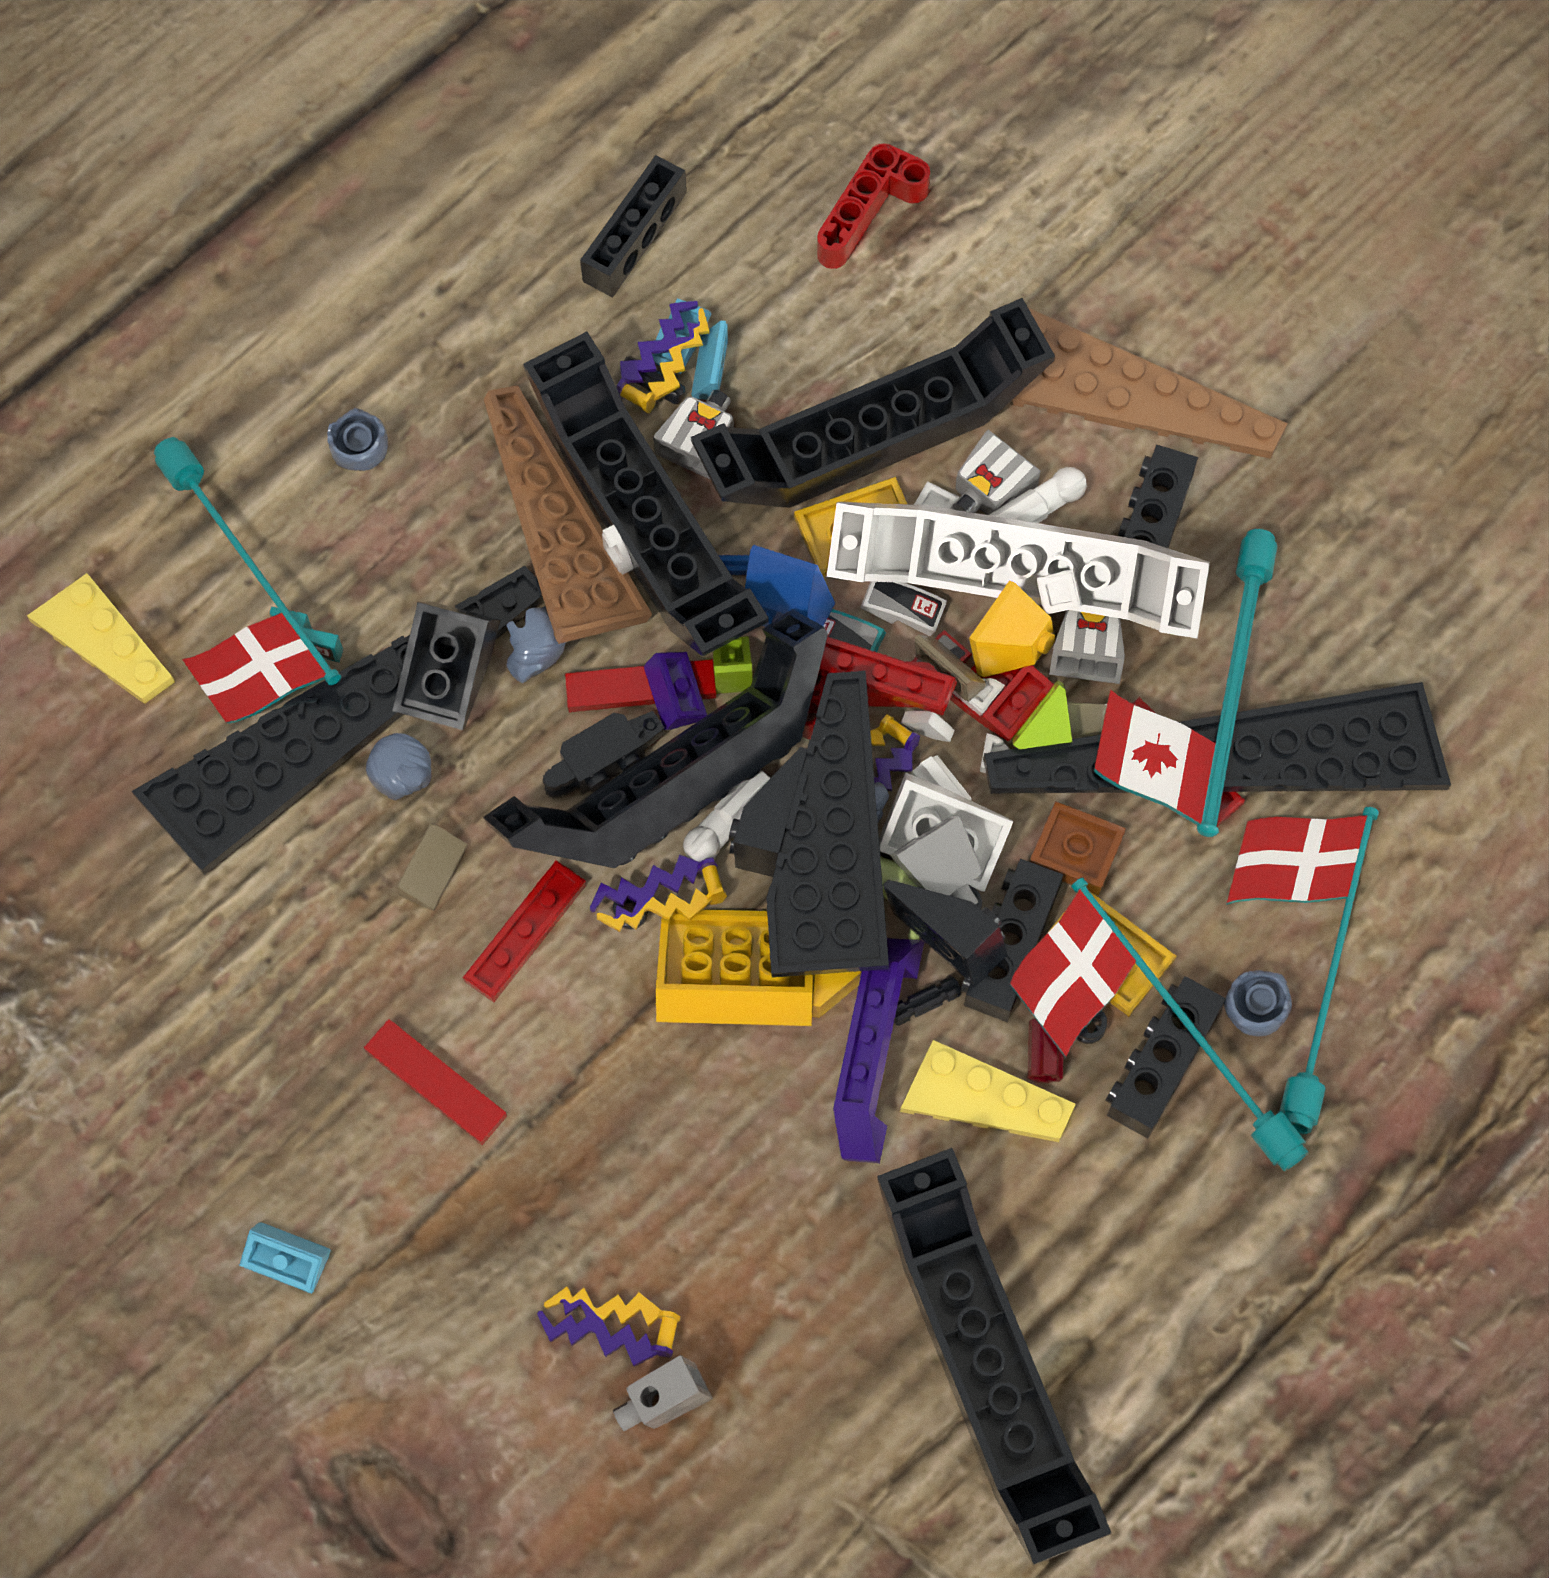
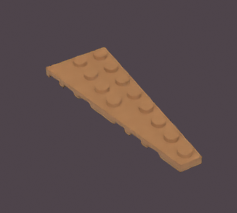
[1011,308,1288,459]
[483,385,652,644]

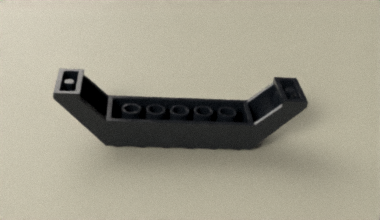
[691,298,1055,508]
[523,331,769,657]
[483,609,828,869]
[877,1148,1112,1565]

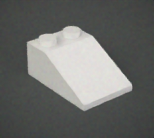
[879,773,1013,892]

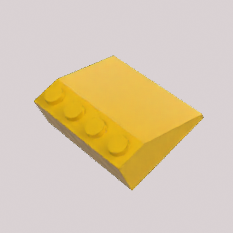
[656,910,813,1026]

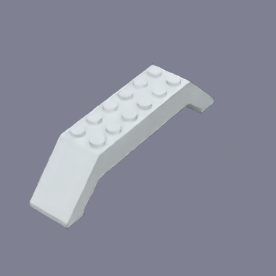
[827,502,1210,638]

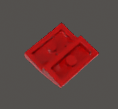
[950,664,1054,741]

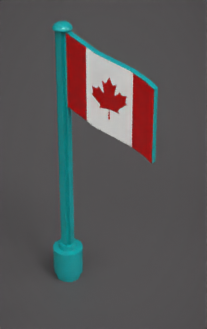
[1094,529,1278,837]

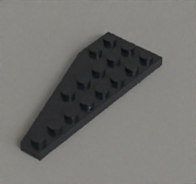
[766,671,889,978]

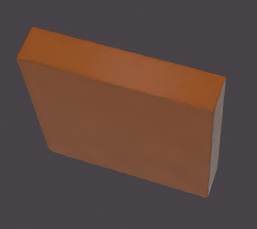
[1029,801,1126,895]

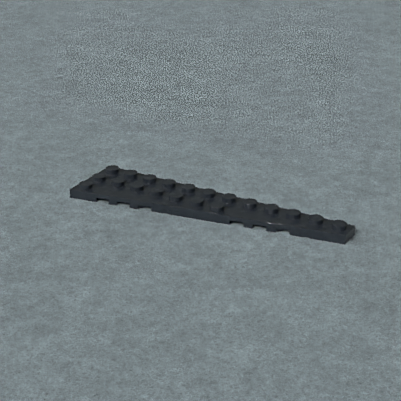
[132,566,544,875]
[983,682,1451,794]

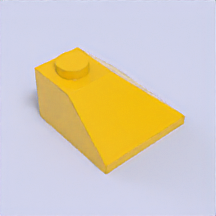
[969,580,1055,677]

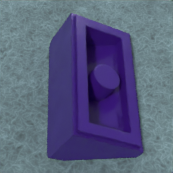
[644,652,707,730]

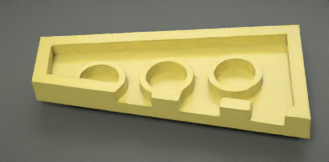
[27,573,175,704]
[900,1040,1076,1142]

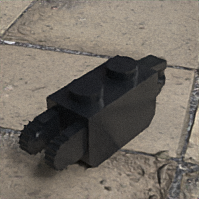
[542,711,665,800]

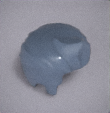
[327,408,388,471]
[506,606,566,683]
[366,733,432,801]
[1224,970,1292,1036]

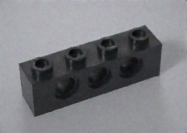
[580,155,687,298]
[1118,444,1198,548]
[961,858,1063,1022]
[1106,976,1226,1139]

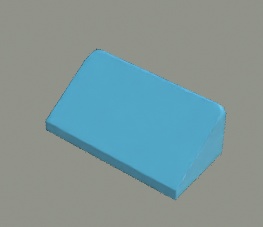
[691,321,728,400]
[239,1222,331,1294]

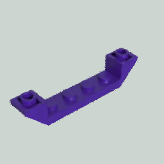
[833,938,924,1164]

